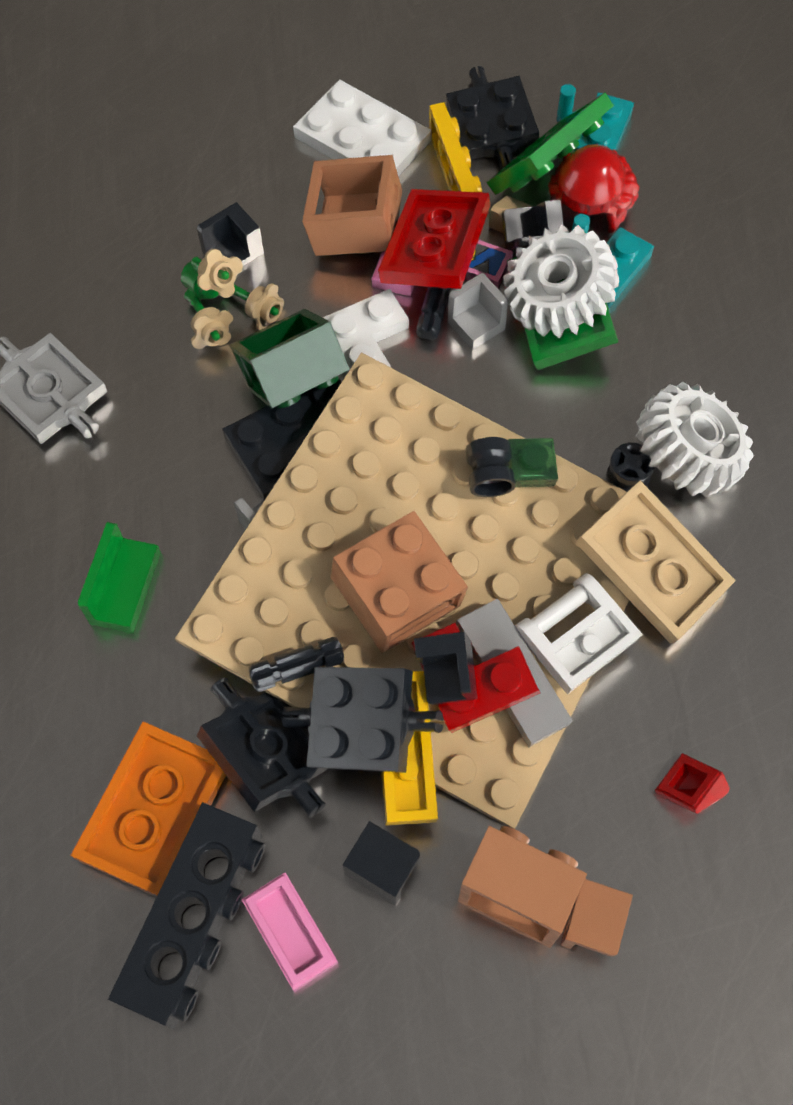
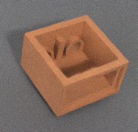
[302,155,402,256]
[331,511,468,654]
[458,826,587,948]

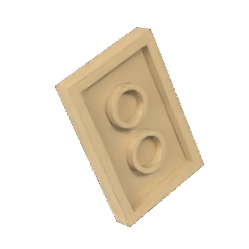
[575,480,736,644]

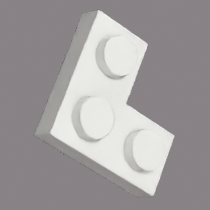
[323,289,409,376]

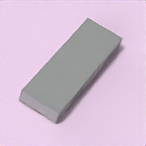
[456,599,573,748]

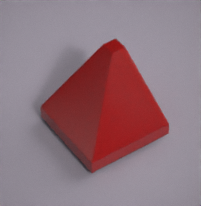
[655,753,730,814]

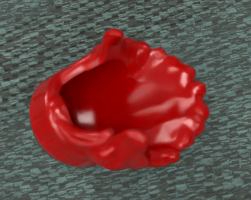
[548,144,640,233]

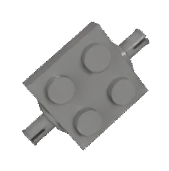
[0,333,107,444]

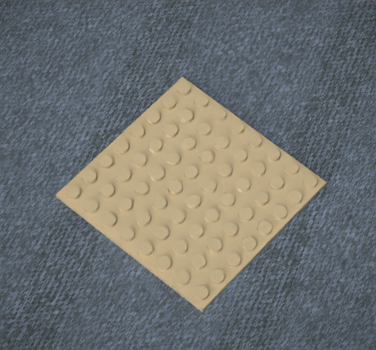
[175,352,629,829]

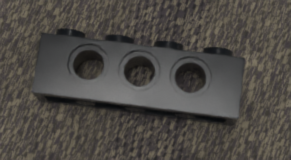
[107,802,265,1029]

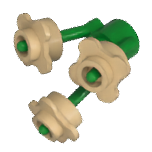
[181,249,284,349]

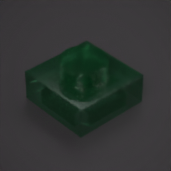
[508,438,558,487]

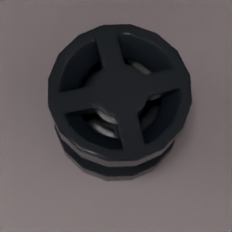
[606,442,655,492]

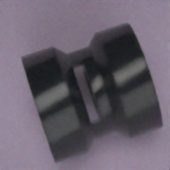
[465,437,516,497]

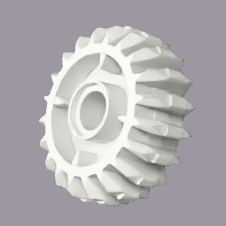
[503,224,619,338]
[636,382,754,497]

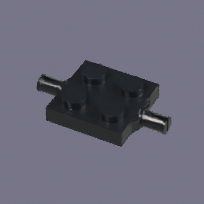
[446,66,539,170]
[281,667,444,773]
[197,677,328,818]

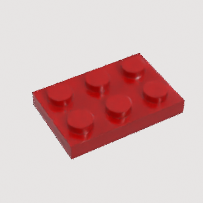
[378,189,491,289]

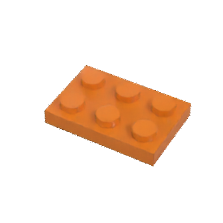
[70,722,226,897]

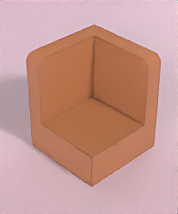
[560,879,633,957]

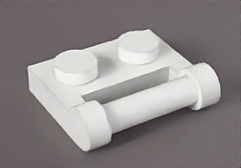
[515,573,643,695]

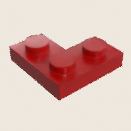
[411,623,541,733]

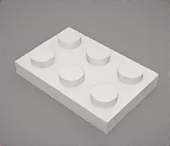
[293,79,432,176]

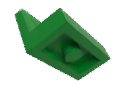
[78,522,161,634]

